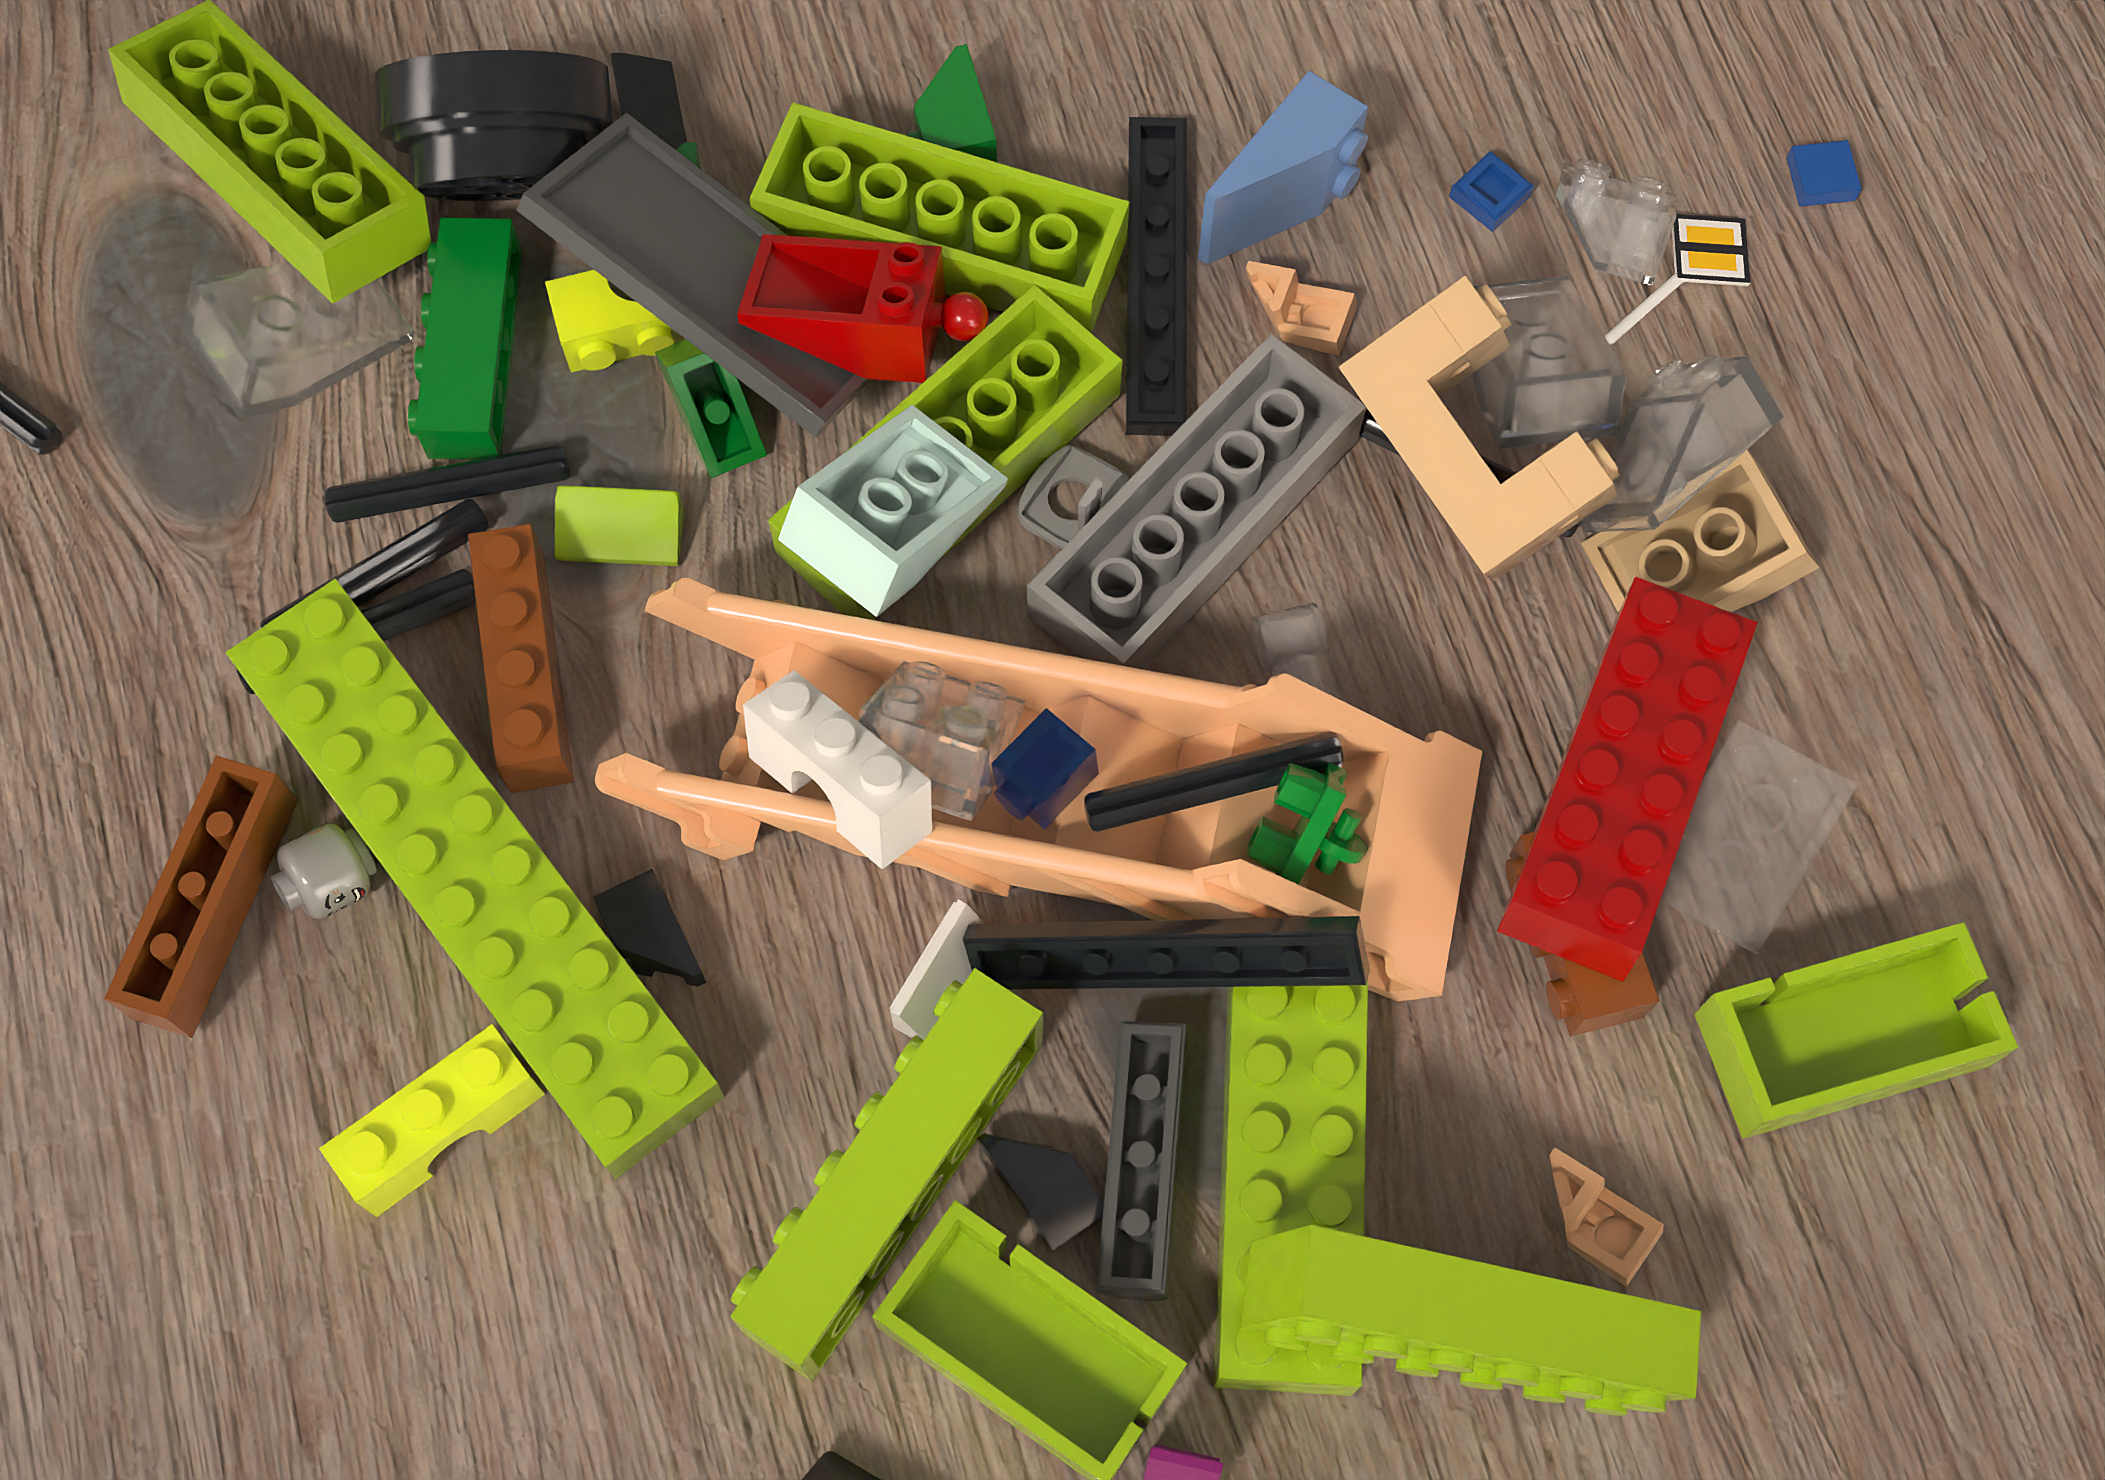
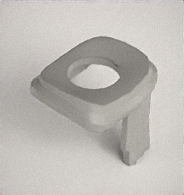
[1017,445,1129,549]

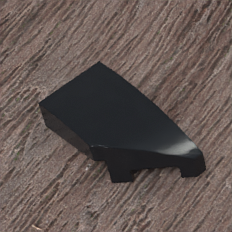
[593,869,707,987]
[976,1133,1104,1250]

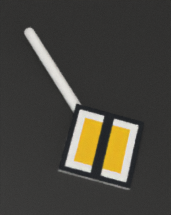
[1604,214,1750,344]

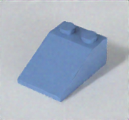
[1198,71,1368,265]

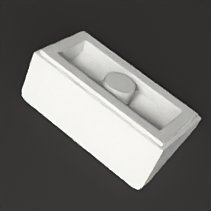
[890,899,985,1039]

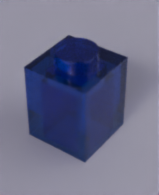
[991,708,1099,829]

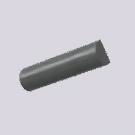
[1097,1021,1189,1301]

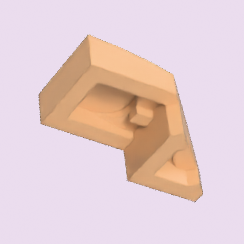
[1246,261,1357,356]
[1549,1148,1664,1287]

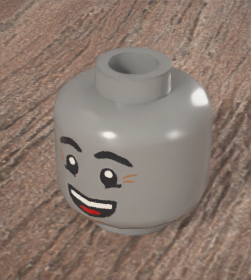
[271,823,377,920]

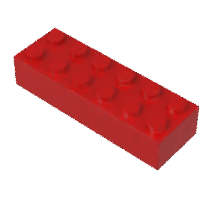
[1497,576,1758,982]

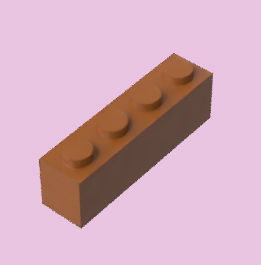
[468,524,574,793]
[104,755,298,1038]

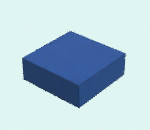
[1786,140,1862,207]
[1449,151,1534,232]

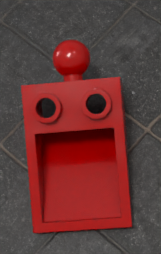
[737,234,989,383]

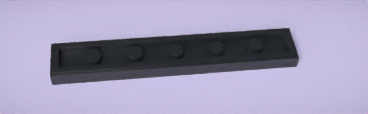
[1126,117,1187,436]
[962,916,1370,990]

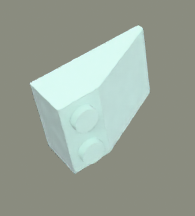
[778,405,1008,617]

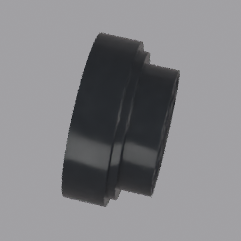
[375,50,613,201]

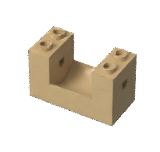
[1339,276,1620,582]

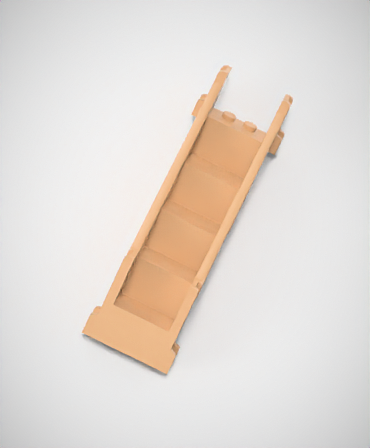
[595,577,1482,1002]

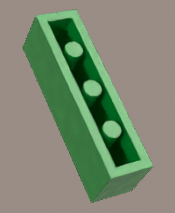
[408,217,523,460]

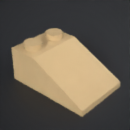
[1581,447,1819,612]

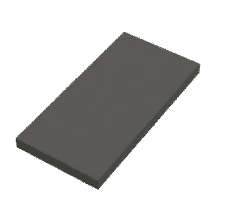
[517,113,872,438]

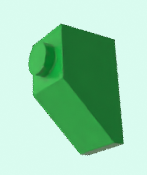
[906,44,997,162]
[655,339,767,479]

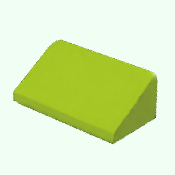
[555,486,685,566]

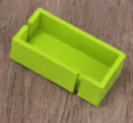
[1694,922,2019,1139]
[872,1200,1187,1480]

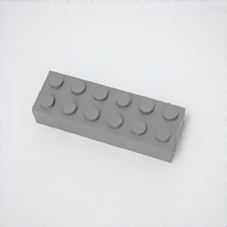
[1027,334,1366,669]

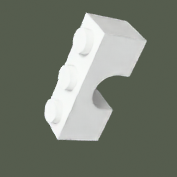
[743,670,932,869]

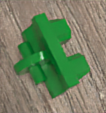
[1247,762,1368,885]

